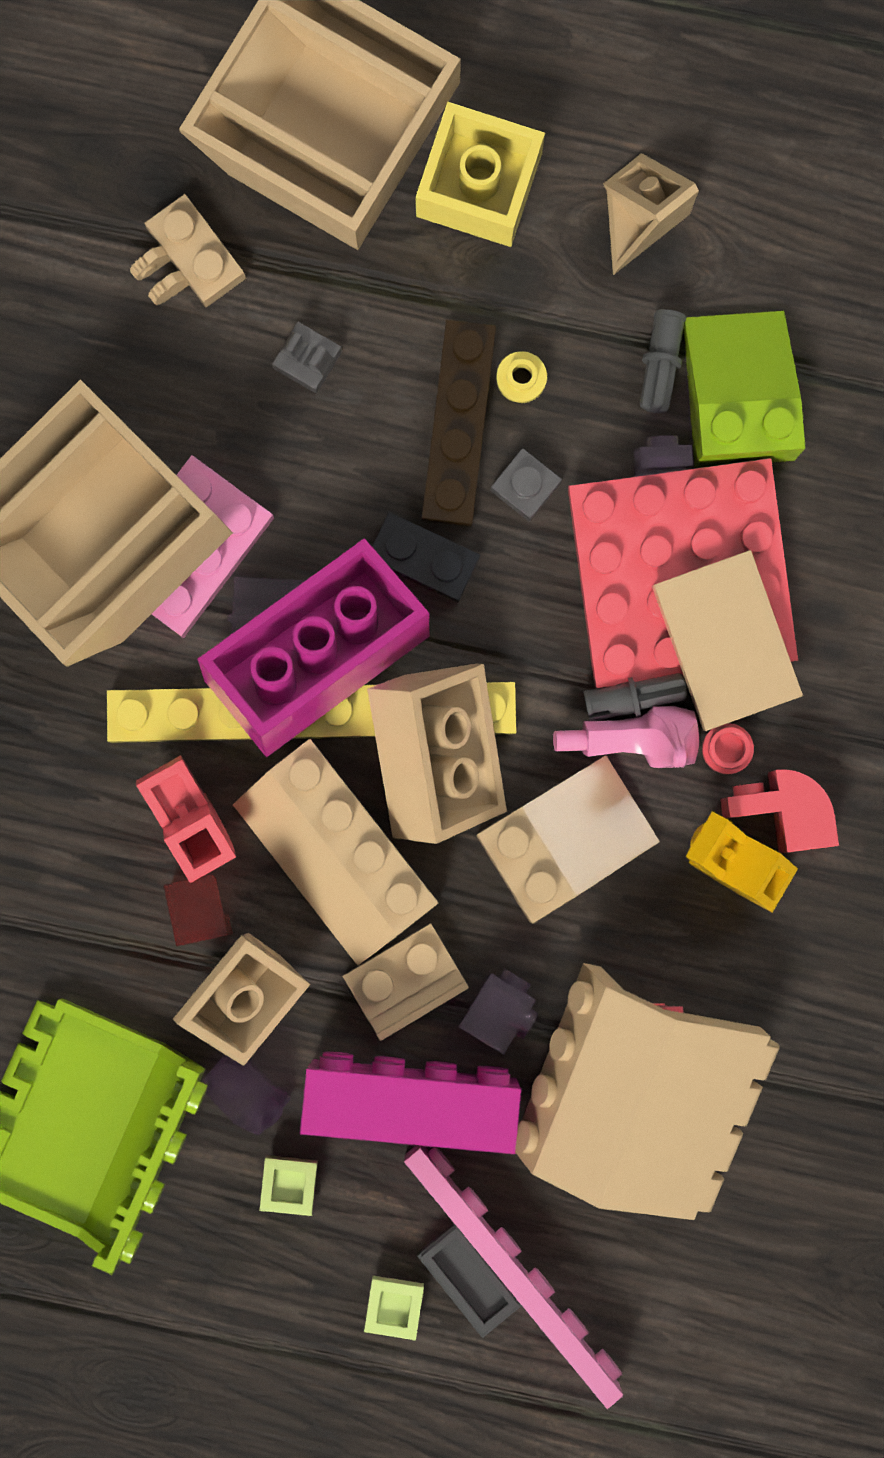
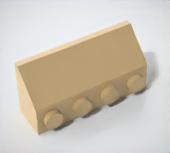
[233,739,439,966]

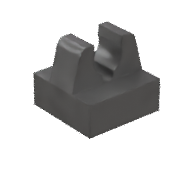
[272,322,342,394]

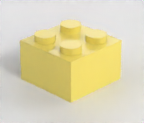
[416,102,545,247]

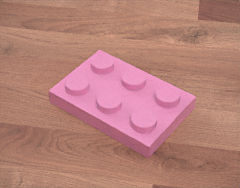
[151,455,274,638]

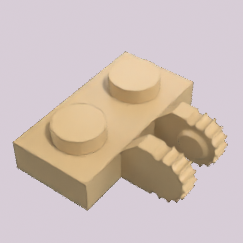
[130,194,246,307]

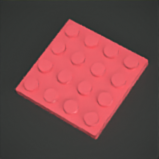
[568,458,798,688]

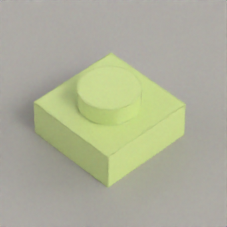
[260,1155,318,1216]
[364,1275,424,1340]

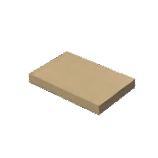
[652,550,803,731]

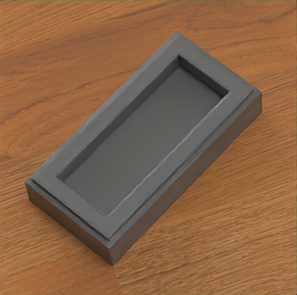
[417,1223,522,1338]

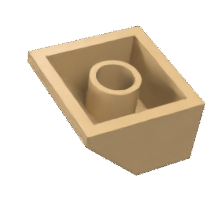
[173,933,310,1066]

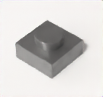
[490,448,562,522]

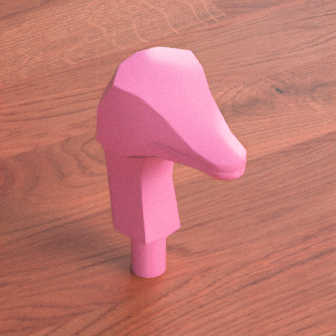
[553,706,699,768]

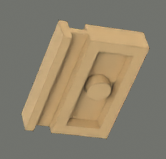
[342,923,469,1041]

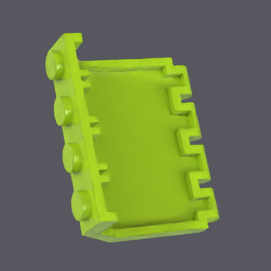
[0,998,208,1275]

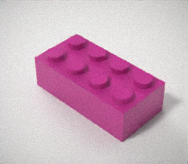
[198,538,430,757]
[300,1052,521,1154]

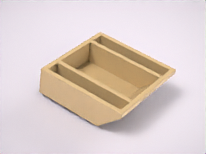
[179,0,461,250]
[0,380,233,666]

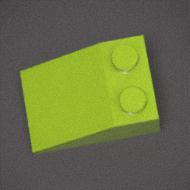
[684,311,805,468]

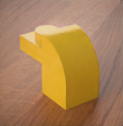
[685,812,798,913]

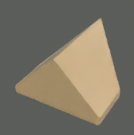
[603,153,699,275]

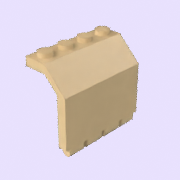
[515,963,780,1220]

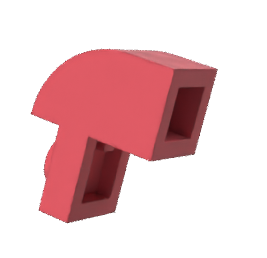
[136,755,236,883]
[720,770,839,853]

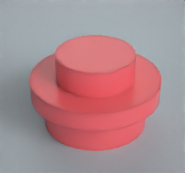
[702,723,754,774]

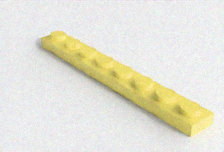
[107,682,516,743]

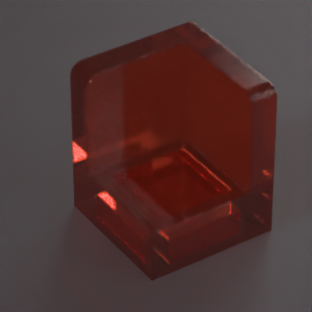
[164,875,233,946]

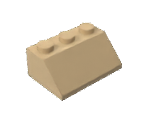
[367,664,507,844]

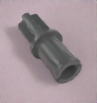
[640,309,686,413]
[583,673,687,721]

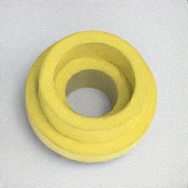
[496,351,547,403]

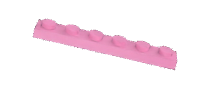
[404,1145,624,1409]

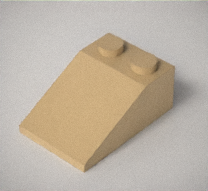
[476,755,660,924]

